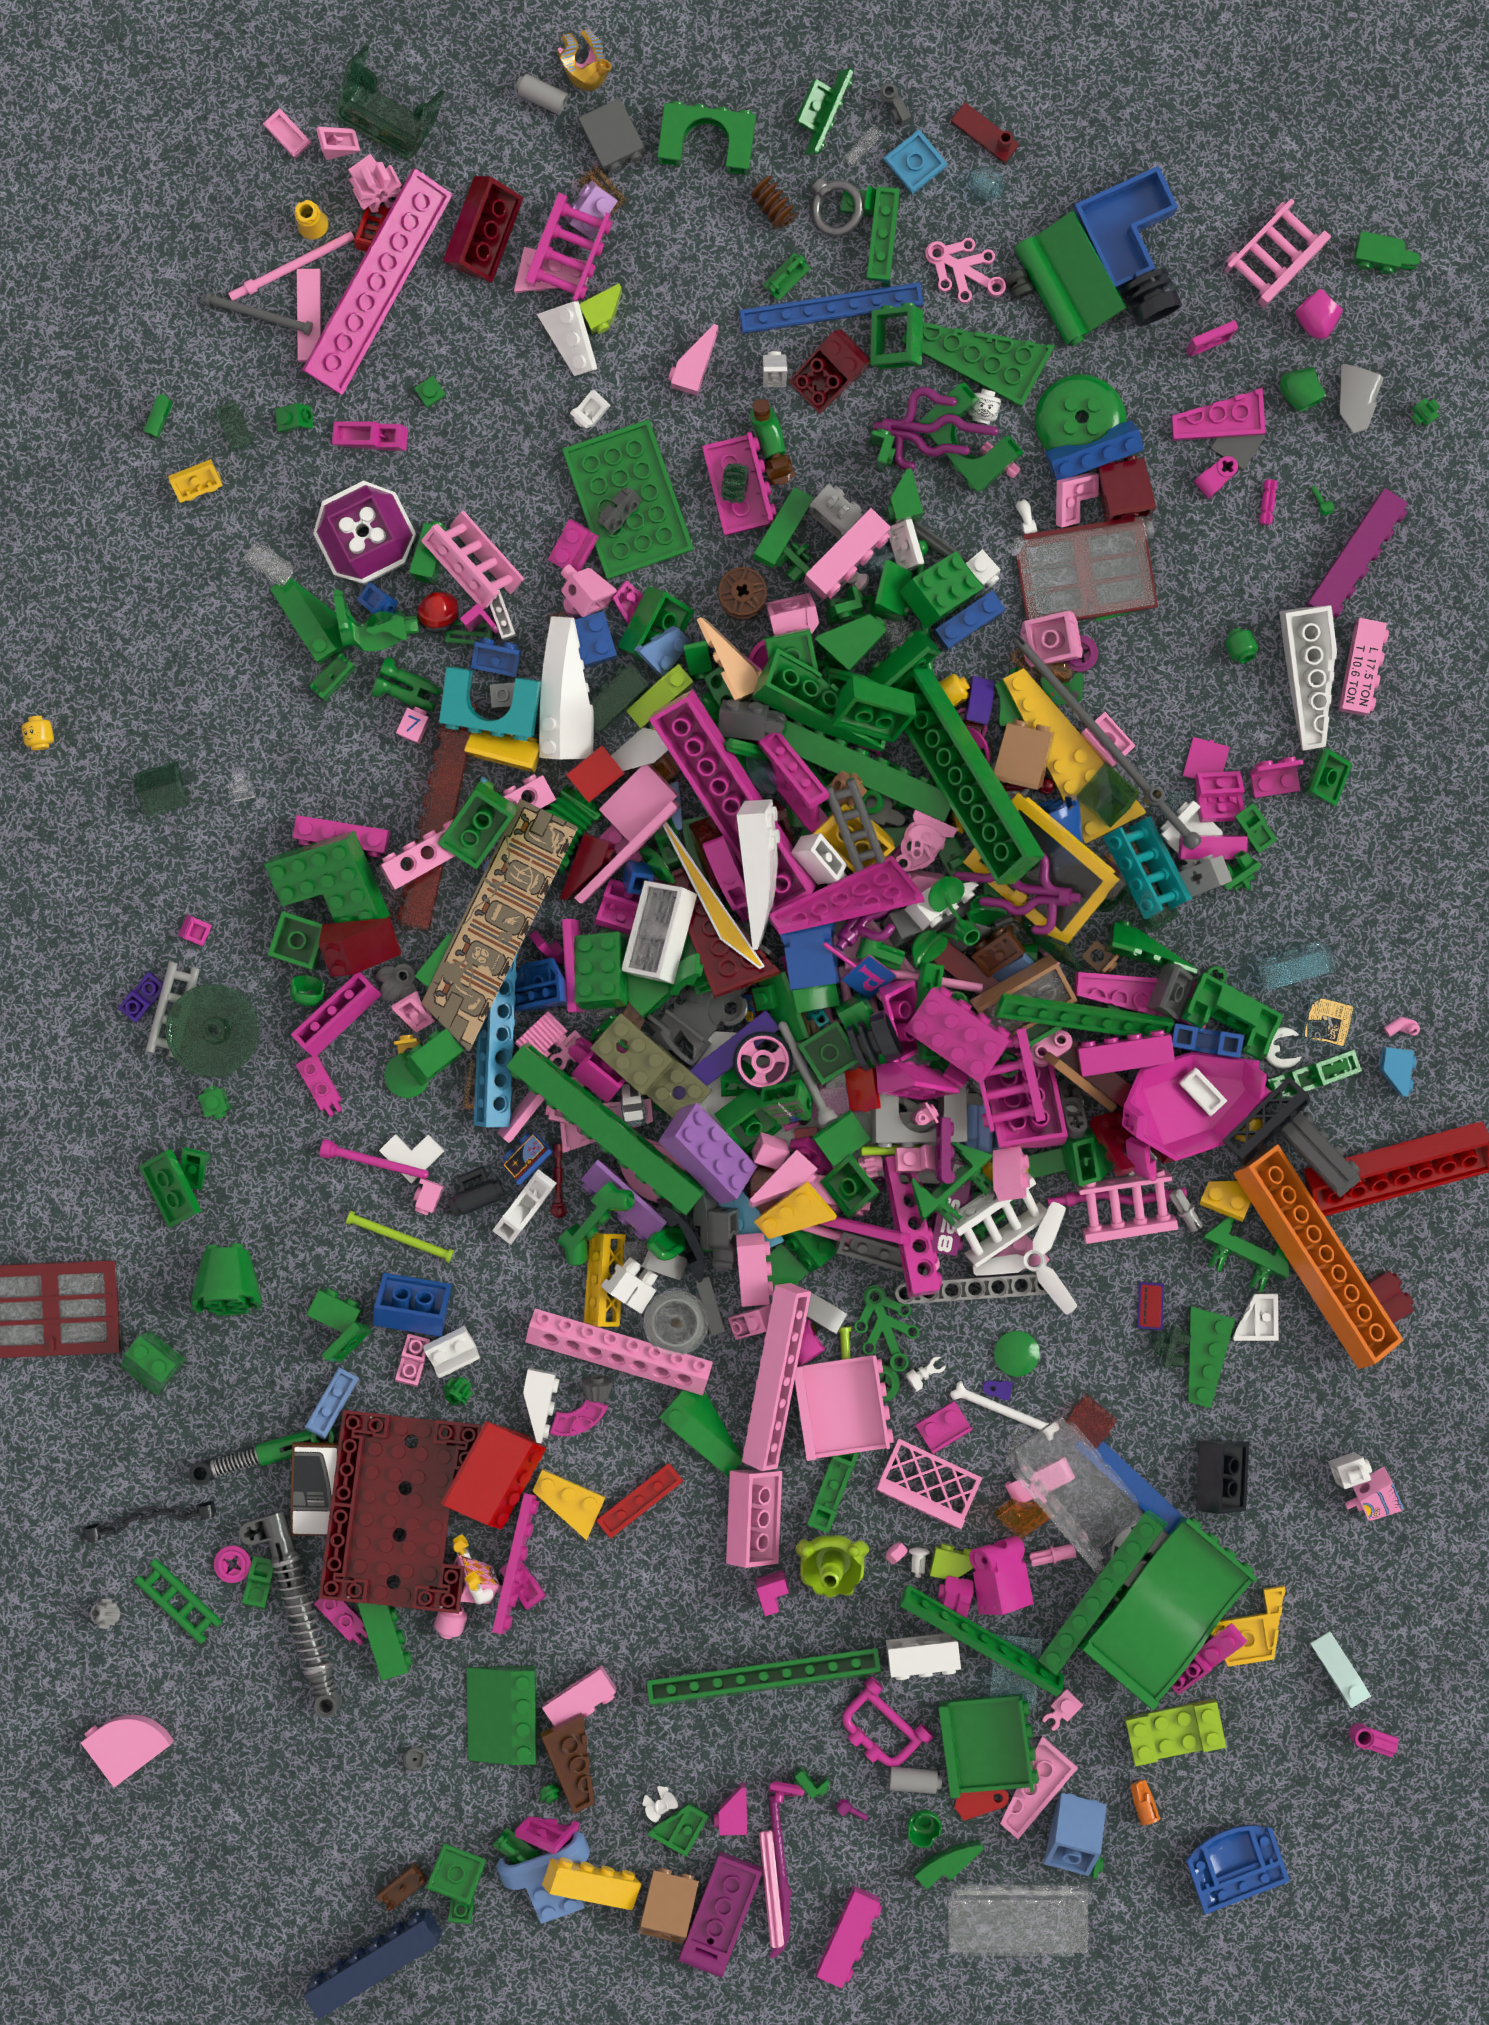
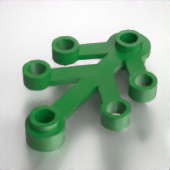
[854,1285,919,1372]

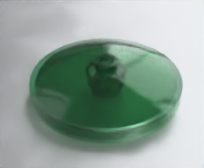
[166,984,260,1077]

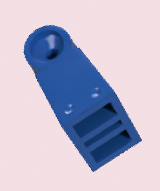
[780,922,841,990]

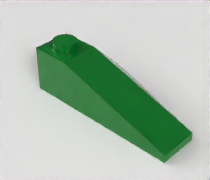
[659,1390,742,1477]

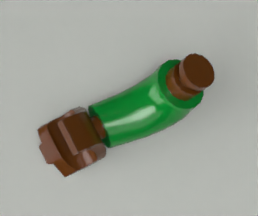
[750,399,796,485]

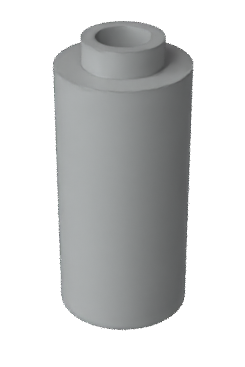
[515,74,569,115]
[889,1767,942,1794]

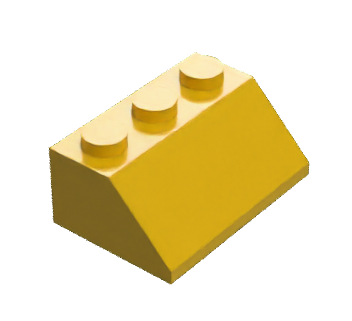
[464,730,539,773]

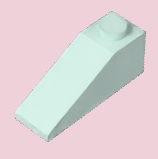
[1310,1631,1371,1708]

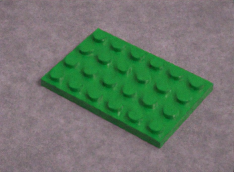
[562,419,694,580]

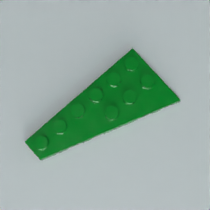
[901,322,1055,408]

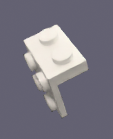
[1160,801,1223,864]

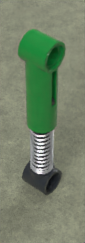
[188,1426,337,1486]

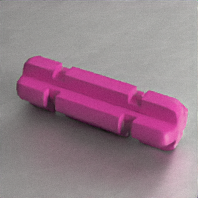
[1259,479,1278,525]

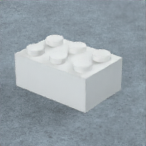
[886,1633,961,1680]

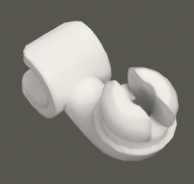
[1016,499,1037,534]

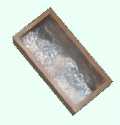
[969,954,1078,1038]

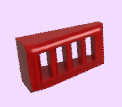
[354,205,390,252]

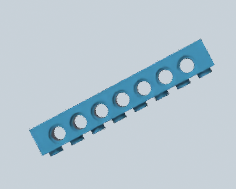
[474,952,518,1127]

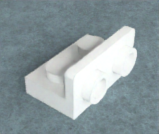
[889,519,924,571]
[423,1326,480,1378]

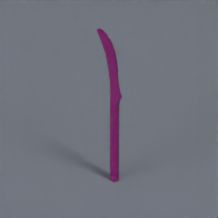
[768,1794,792,1958]

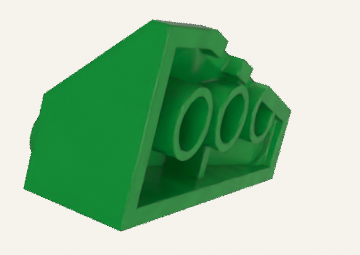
[270,576,349,665]
[1104,920,1198,976]

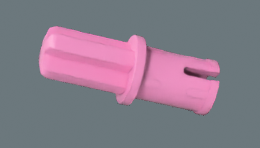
[1029,1543,1076,1566]

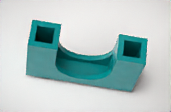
[439,666,542,741]

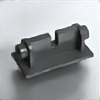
[597,486,642,535]

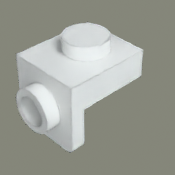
[570,390,611,428]
[966,549,1000,588]

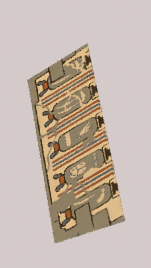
[421,799,578,1051]

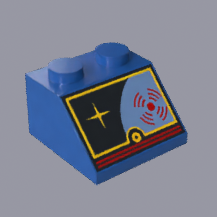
[502,1132,554,1185]

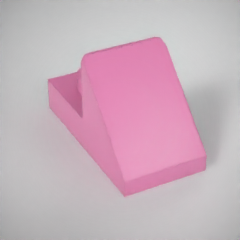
[391,991,435,1032]
[895,1145,936,1172]

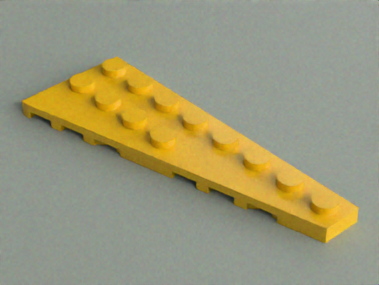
[1002,668,1146,844]

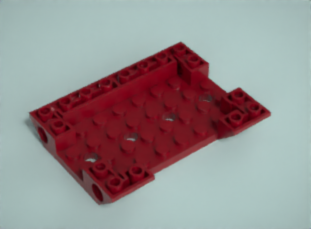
[318,1410,482,1614]

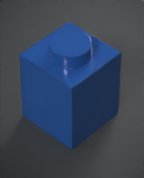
[622,860,655,895]

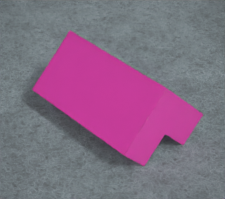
[756,1570,789,1616]

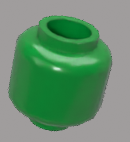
[1224,628,1259,664]

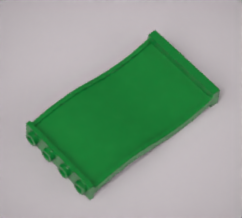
[1078,1516,1258,1710]

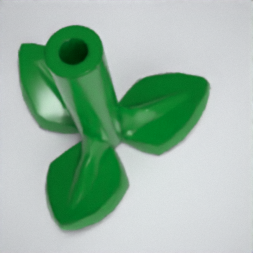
[590,1015,628,1050]

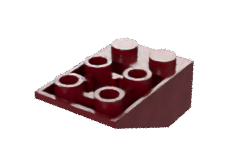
[788,329,870,414]

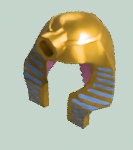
[557,29,612,91]

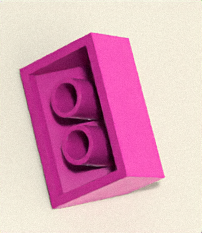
[879,980,918,1062]
[876,1059,959,1101]

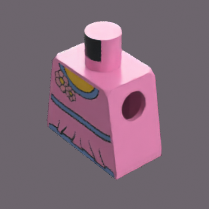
[1345,1467,1404,1521]

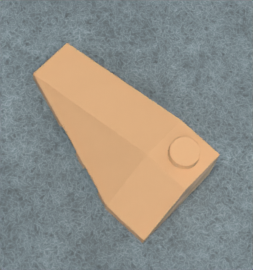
[697,617,762,702]

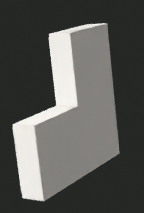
[379,1134,444,1183]

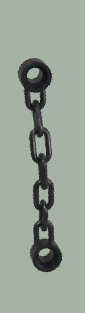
[82,1501,216,1542]

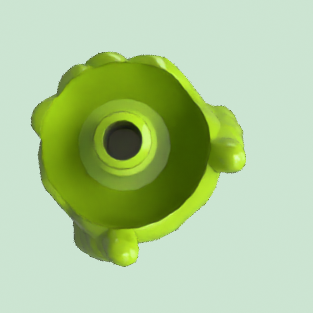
[795,1535,869,1598]

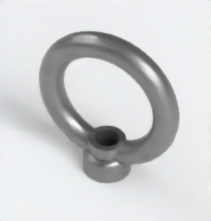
[811,178,864,236]

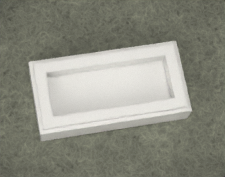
[1178,1067,1227,1117]

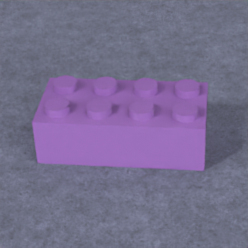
[658,1103,758,1204]

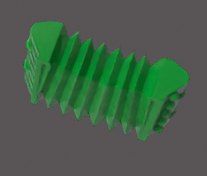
[545,785,603,875]

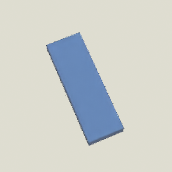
[304,1367,359,1439]

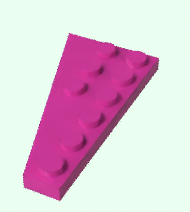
[769,855,925,935]

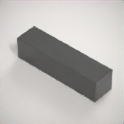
[695,1276,725,1336]

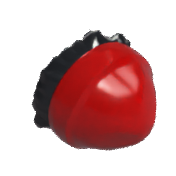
[417,592,459,634]

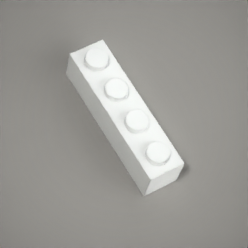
[490,580,516,641]

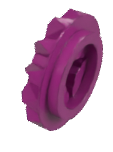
[1064,635,1098,672]

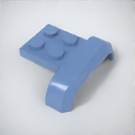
[496,1831,590,1924]

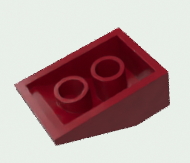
[318,918,402,977]

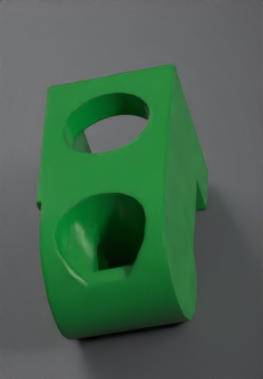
[704,667,741,708]

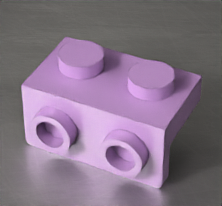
[565,180,618,239]

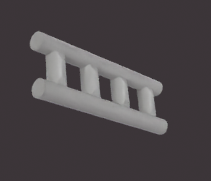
[146,961,200,1058]

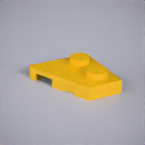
[1199,1181,1251,1222]

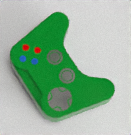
[1041,672,1084,705]

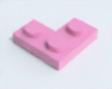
[1056,472,1099,527]

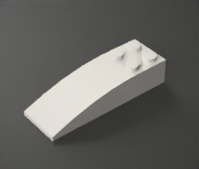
[737,799,780,950]

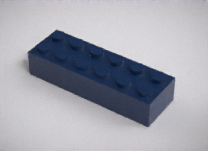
[304,1908,443,2020]

